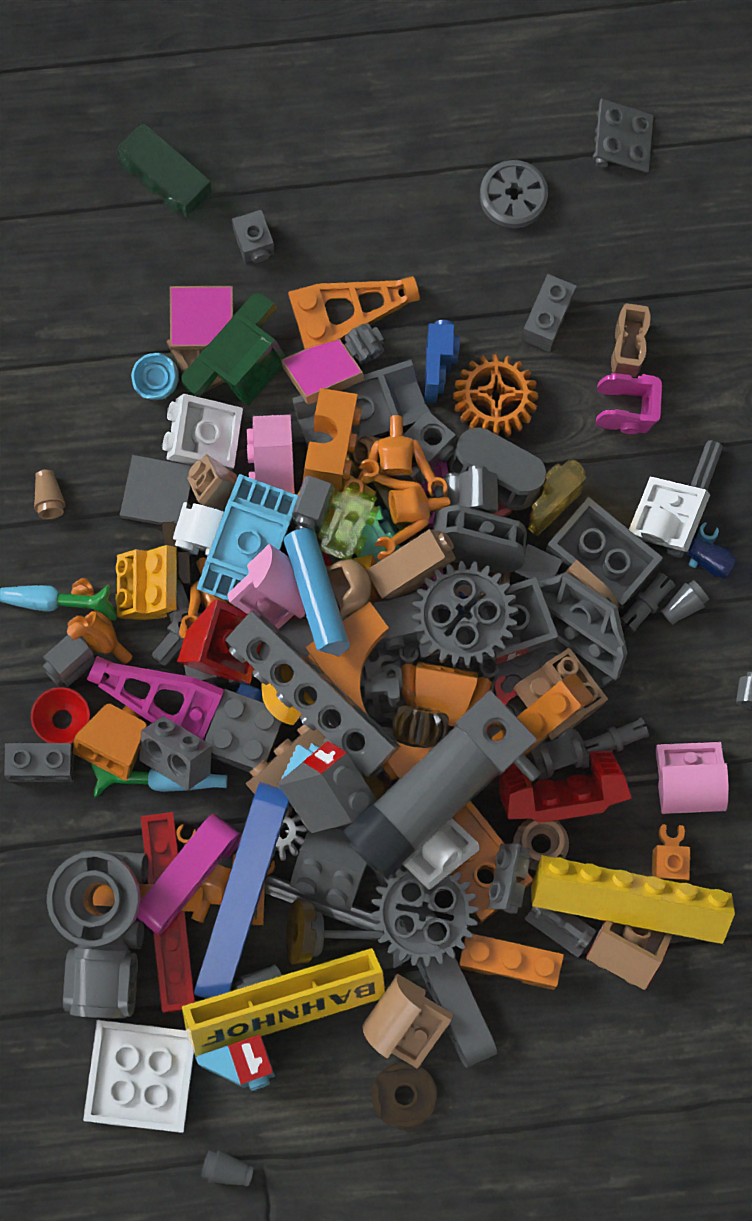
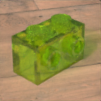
[318,485,380,560]

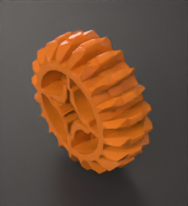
[453,354,538,437]

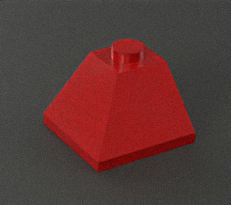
[177,600,262,683]

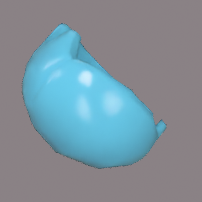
[131,353,179,401]

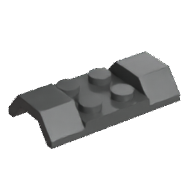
[292,360,431,448]

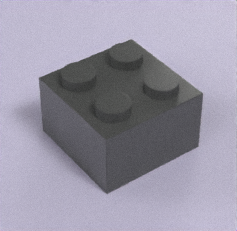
[205,689,284,772]
[289,828,368,910]

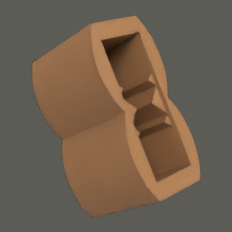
[611,303,650,377]

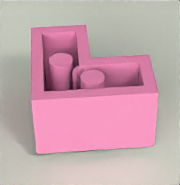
[247,415,294,494]

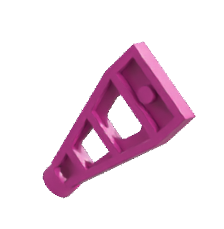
[87,656,224,740]

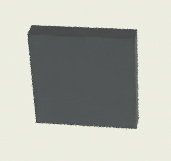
[120,455,192,525]

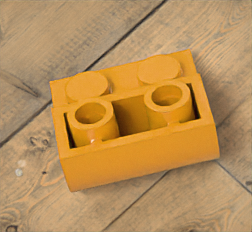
[115,545,177,620]

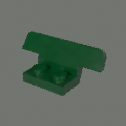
[182,294,286,406]

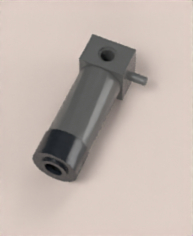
[342,690,540,880]

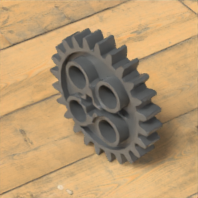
[412,561,518,668]
[371,868,479,967]

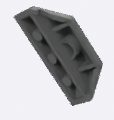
[538,573,627,680]

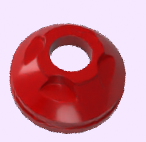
[31,687,90,744]

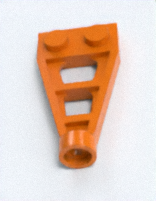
[288,276,420,349]

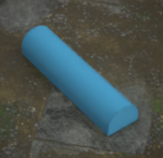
[283,528,350,656]

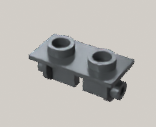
[488,843,531,914]
[524,907,597,958]

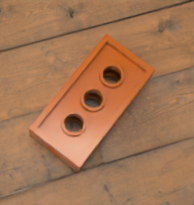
[449,801,533,925]

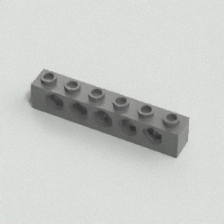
[225,611,401,777]

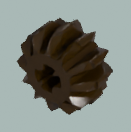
[393,705,449,747]

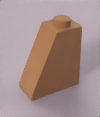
[366,529,456,599]

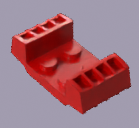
[498,750,632,823]

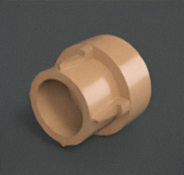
[512,818,569,873]

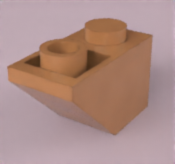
[187,454,238,510]

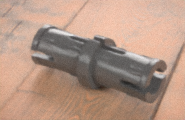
[620,573,675,633]
[584,718,649,761]

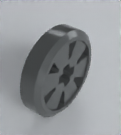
[480,160,548,228]

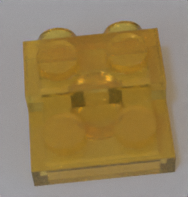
[528,459,587,536]

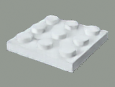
[83,1020,194,1133]

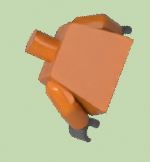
[399,648,499,726]

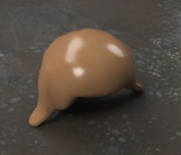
[326,559,372,620]

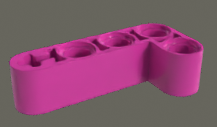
[137,813,242,935]

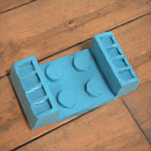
[196,474,298,601]

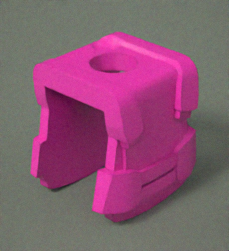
[595,373,662,434]

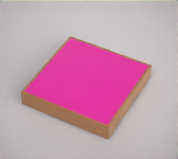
[170,286,233,350]
[281,339,365,405]

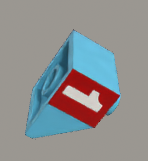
[196,1034,275,1091]

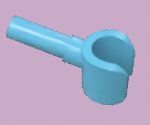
[688,522,719,568]

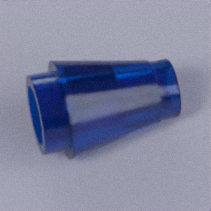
[686,538,736,579]

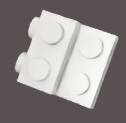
[163,394,243,470]

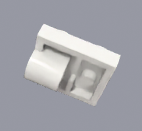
[629,477,710,552]
[404,818,479,890]

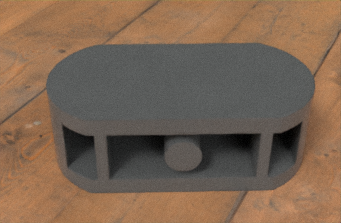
[449,428,546,510]
[432,505,527,574]

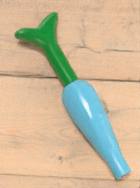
[0,585,117,621]
[91,763,228,798]

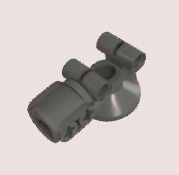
[47,850,149,1018]

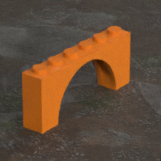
[306,602,434,781]

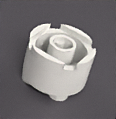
[173,502,224,556]

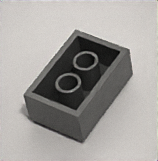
[545,497,663,613]

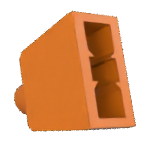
[73,704,147,782]

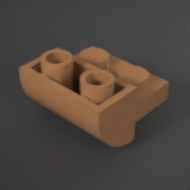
[513,648,608,740]
[363,974,453,1068]

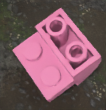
[227,544,306,629]
[656,742,728,814]

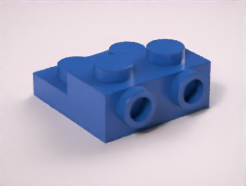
[424,320,460,404]

